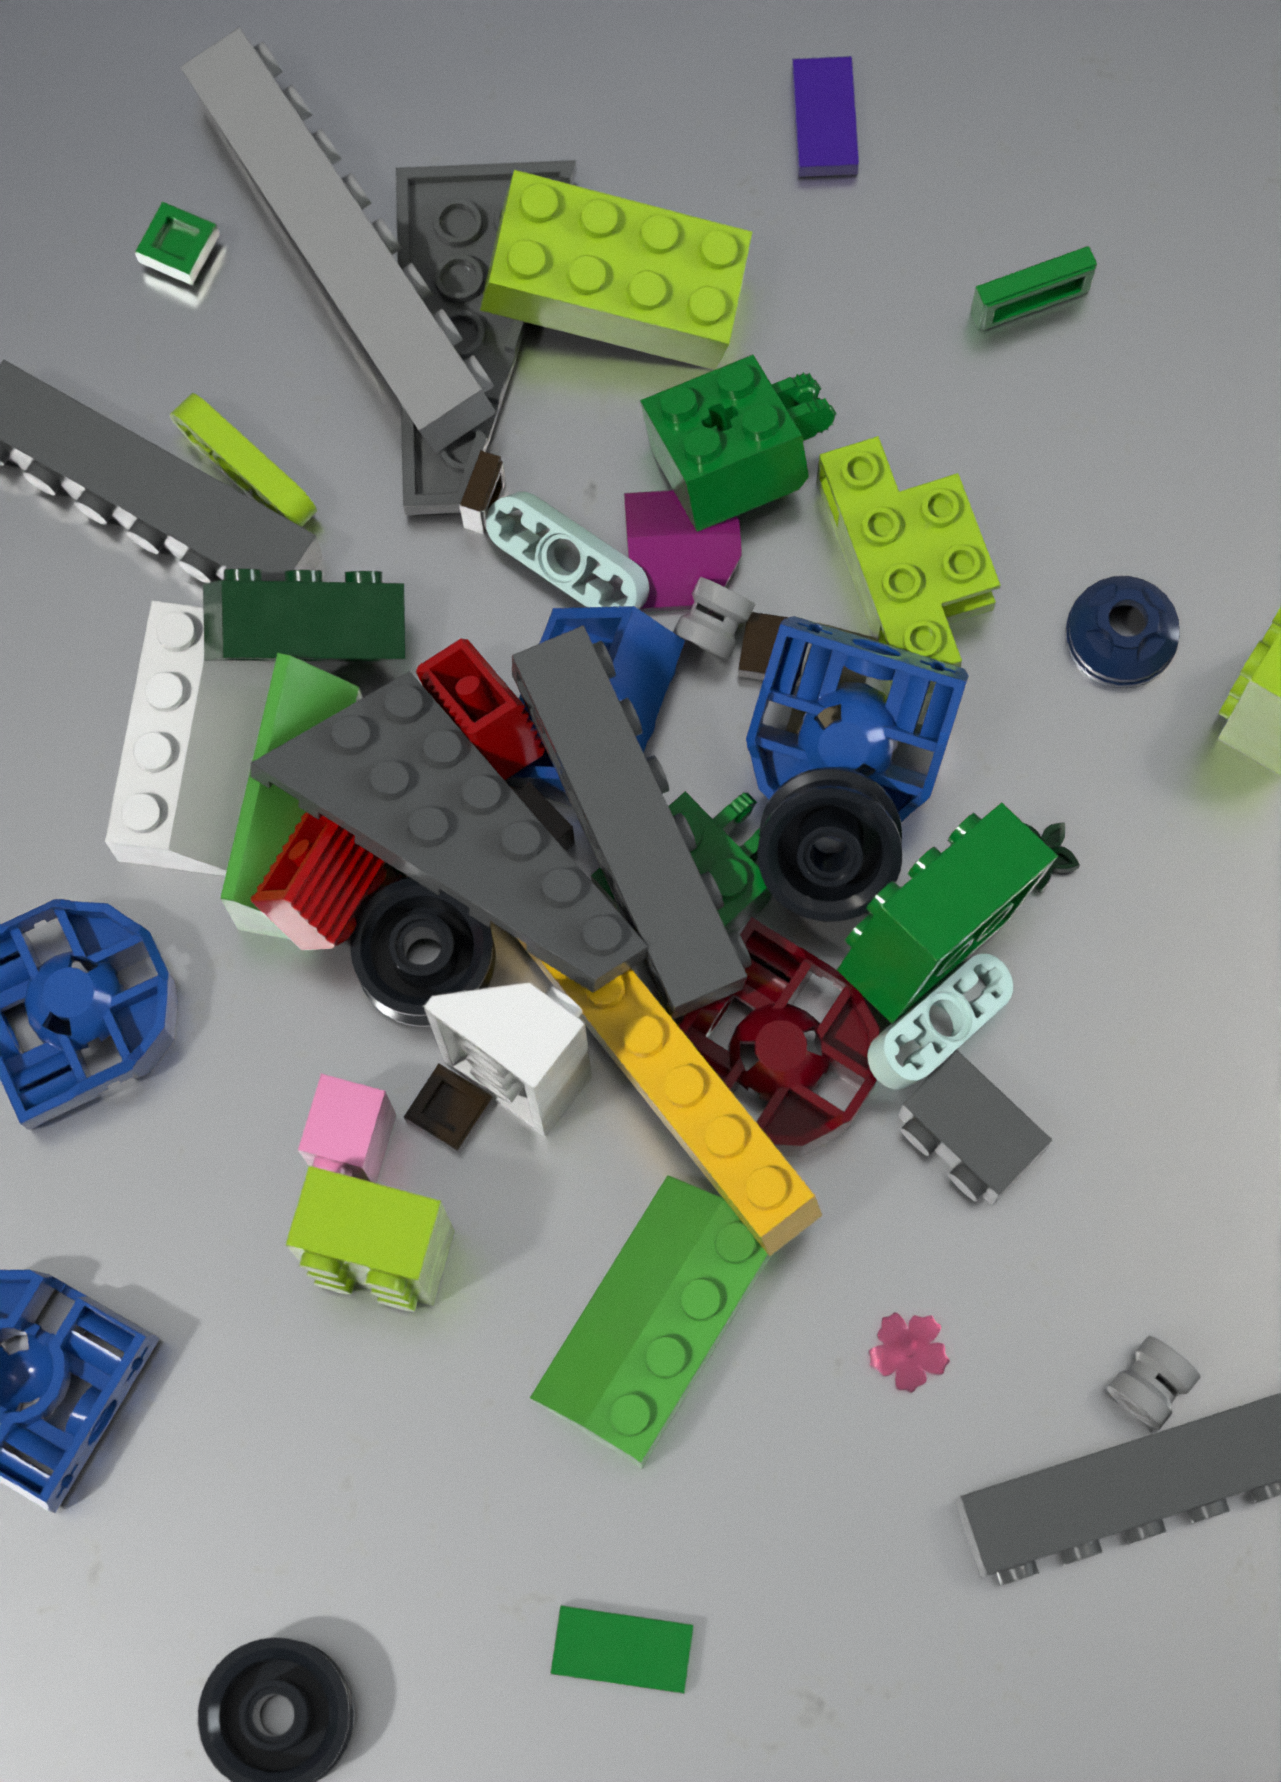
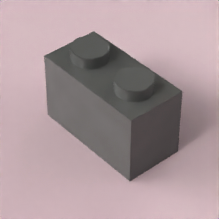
[898,1049,1052,1206]

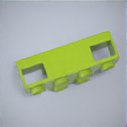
[816,436,1001,694]

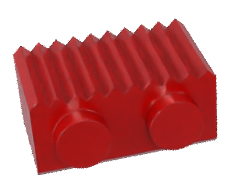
[416,638,546,780]
[251,812,387,950]

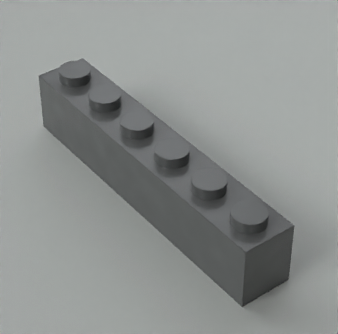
[0,359,323,583]
[512,625,751,1020]
[955,1393,1281,1586]

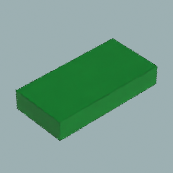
[970,246,1097,331]
[550,1605,694,1694]

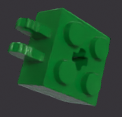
[640,354,837,532]
[591,791,772,933]

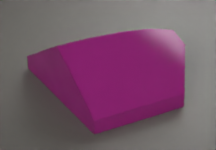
[624,490,742,613]

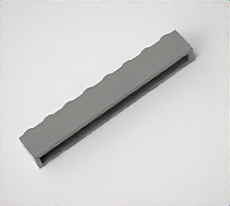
[180,27,496,454]

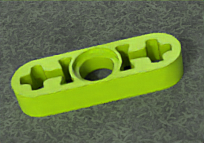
[169,393,317,527]

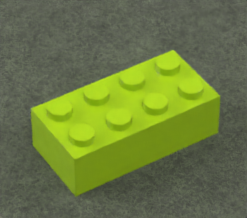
[480,170,752,370]

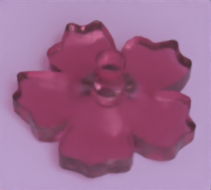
[868,1312,950,1393]

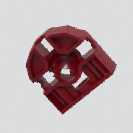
[678,917,879,1157]

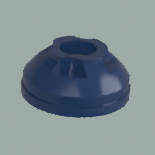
[1065,576,1180,688]

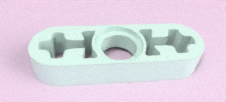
[486,492,649,609]
[868,954,1013,1089]

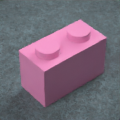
[298,1074,396,1183]

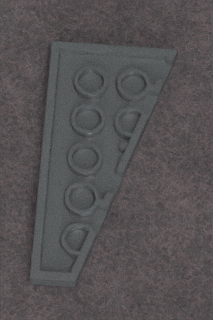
[396,160,577,515]
[251,671,648,993]

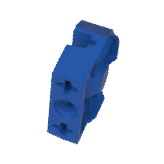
[746,616,969,842]
[0,899,178,1130]
[0,1270,160,1513]

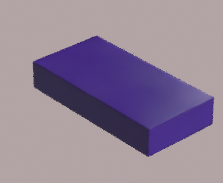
[792,56,859,177]

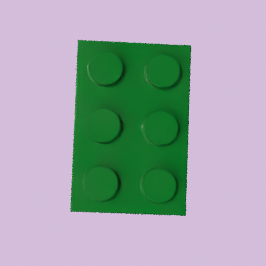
[837,802,1058,1024]

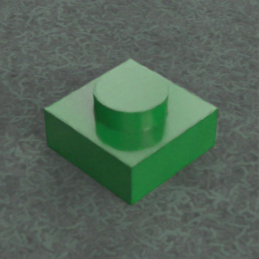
[135,201,219,285]

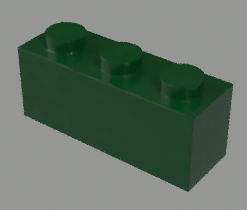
[203,569,405,662]

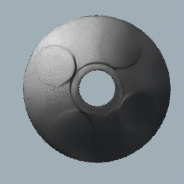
[758,767,902,922]
[350,877,496,1027]
[198,1638,355,1782]

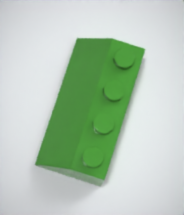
[220,653,363,939]
[530,1175,772,1468]

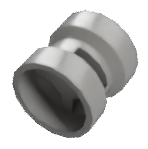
[673,577,756,660]
[1107,1335,1201,1430]

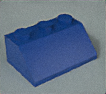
[505,606,685,807]

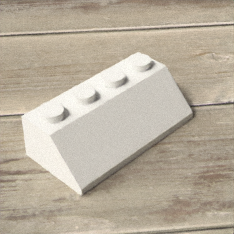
[105,600,275,876]
[424,982,592,1137]

